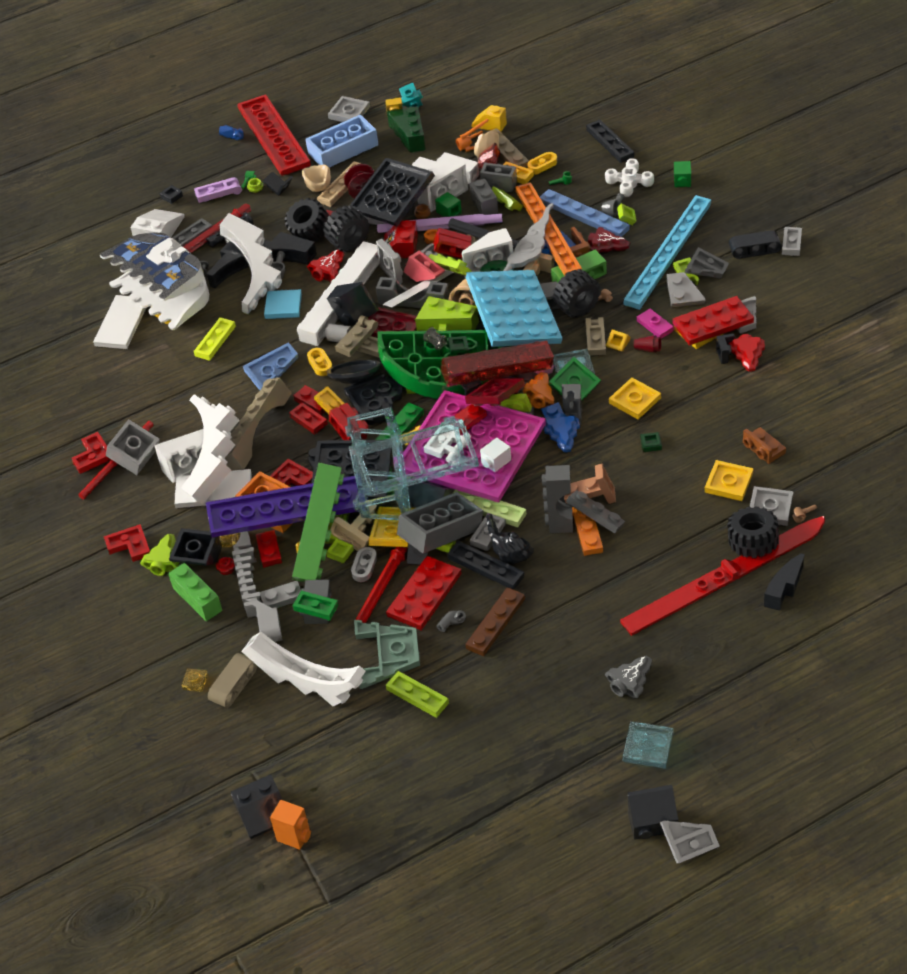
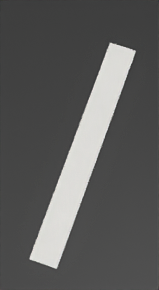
[383,270,454,307]

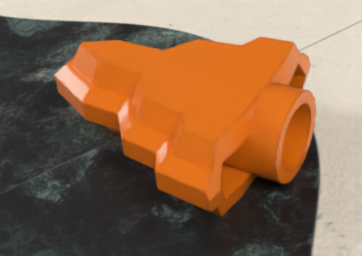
[523,371,554,409]

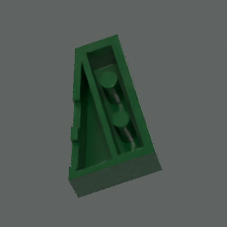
[387,106,426,153]

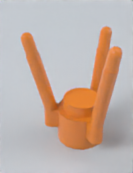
[456,119,489,152]

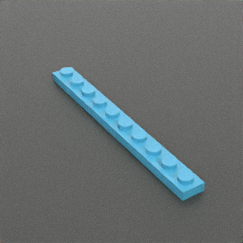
[624,195,711,310]

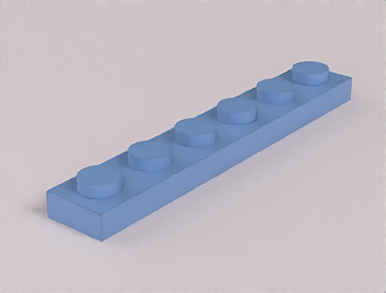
[540,189,630,237]

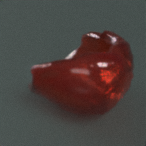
[477,143,500,170]

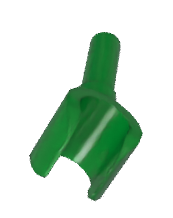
[241,171,256,190]
[549,171,572,185]

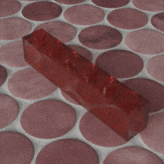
[441,340,554,387]

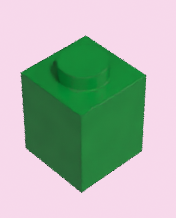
[674,161,691,187]
[435,192,462,217]

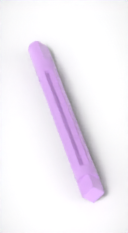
[377,214,502,233]

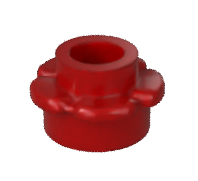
[216,557,235,575]

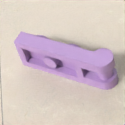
[194,177,242,203]

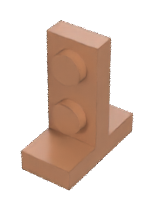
[564,464,616,504]

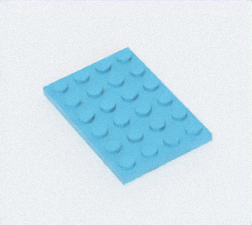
[466,270,562,347]

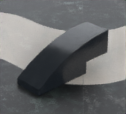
[764,553,805,611]

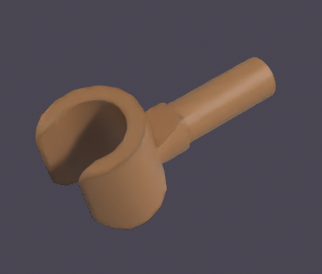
[598,289,613,302]
[792,504,817,523]

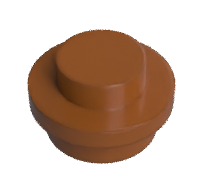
[414,204,431,219]

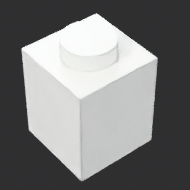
[480,438,511,472]

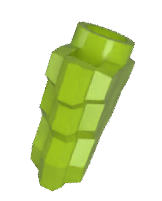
[140,534,180,576]

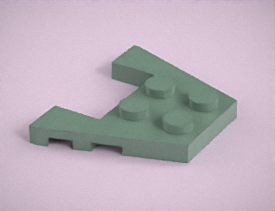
[354,620,420,689]

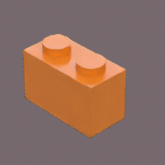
[270,800,311,850]

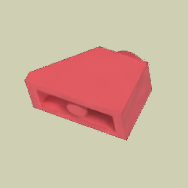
[404,251,445,282]

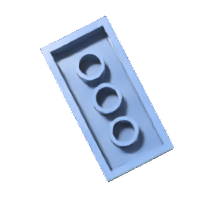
[306,115,378,168]

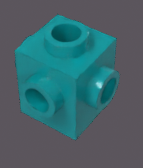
[399,83,423,108]

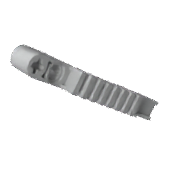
[232,531,282,642]

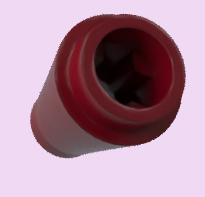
[634,335,662,353]

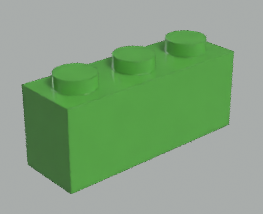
[551,250,607,283]
[168,563,222,622]

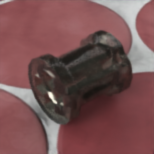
[423,327,447,350]

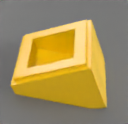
[606,330,631,352]

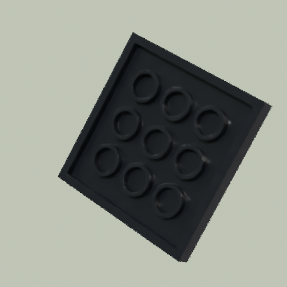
[350,158,435,226]
[311,440,393,502]

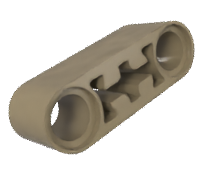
[208,653,257,708]

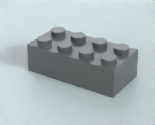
[397,492,484,554]

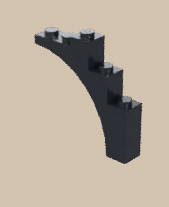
[207,232,317,288]

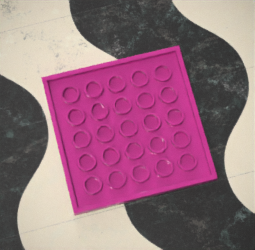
[395,390,546,503]

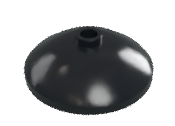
[327,360,381,385]

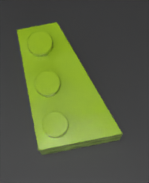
[415,296,479,331]

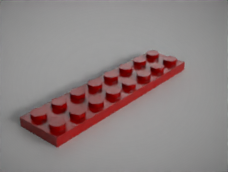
[237,94,311,176]

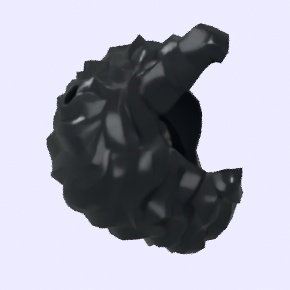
[486,514,534,565]

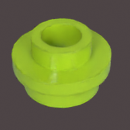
[247,178,263,193]

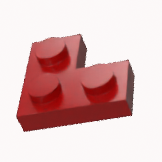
[71,432,111,474]
[270,459,313,486]
[104,524,150,562]

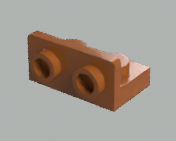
[743,427,786,464]

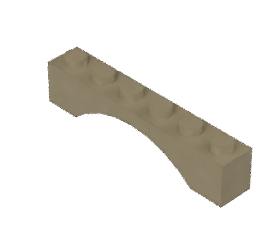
[224,377,292,471]

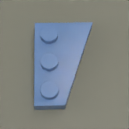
[243,342,298,390]

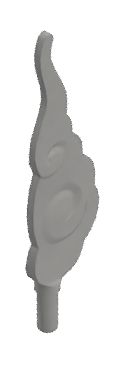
[503,203,554,271]

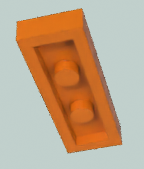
[572,507,603,556]

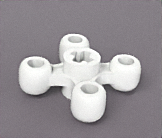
[605,159,654,197]

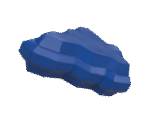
[543,413,580,453]

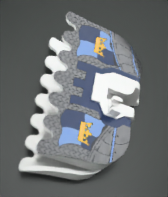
[100,232,209,330]

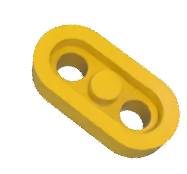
[528,152,557,175]
[307,348,332,376]

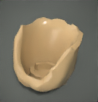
[474,130,499,160]
[302,164,331,192]

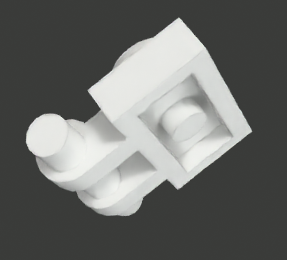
[424,423,471,463]

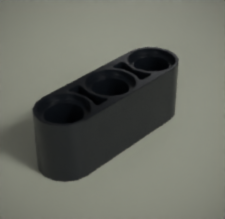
[729,230,782,259]

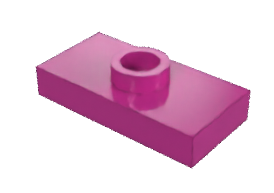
[637,309,674,339]

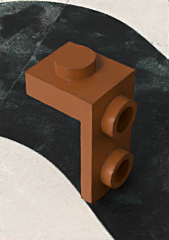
[570,227,591,258]

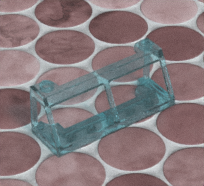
[345,407,411,520]
[349,416,479,496]

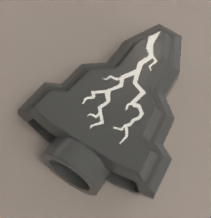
[605,655,652,699]

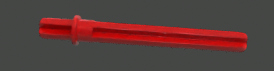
[183,203,251,254]
[355,547,408,623]

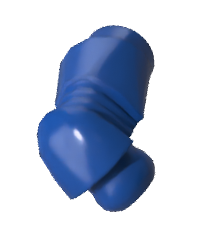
[219,125,244,140]

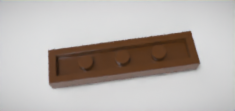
[465,587,525,657]

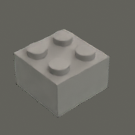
[106,419,160,475]

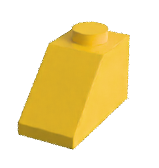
[472,105,507,132]

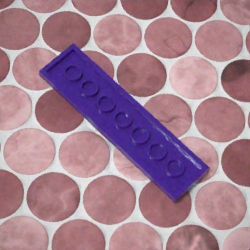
[205,475,366,538]

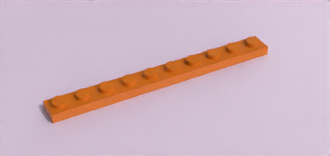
[515,182,582,276]

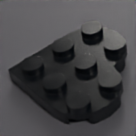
[344,374,403,425]

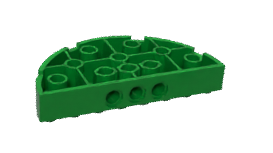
[378,330,521,399]

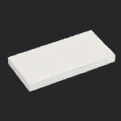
[93,295,146,349]
[175,469,252,508]

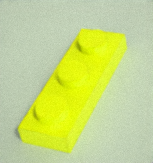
[194,318,236,361]

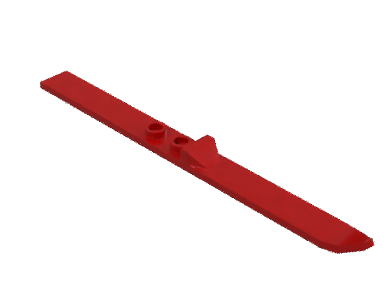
[620,516,825,636]

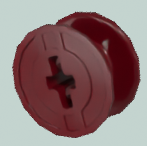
[344,164,374,199]

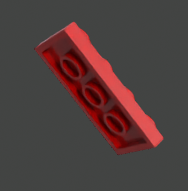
[673,296,754,346]
[386,556,462,631]

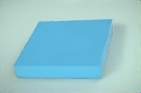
[264,289,302,319]

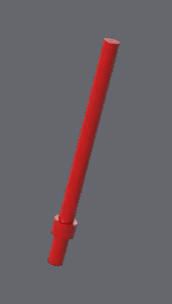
[78,421,154,499]

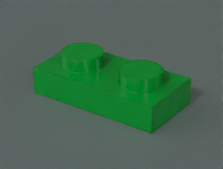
[292,591,339,620]

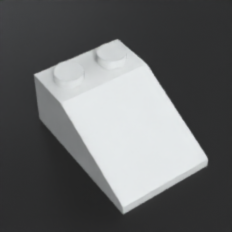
[417,163,468,212]
[131,209,185,238]
[462,228,513,278]

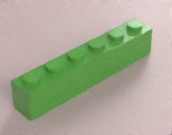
[292,463,344,582]

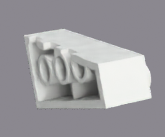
[154,429,231,483]

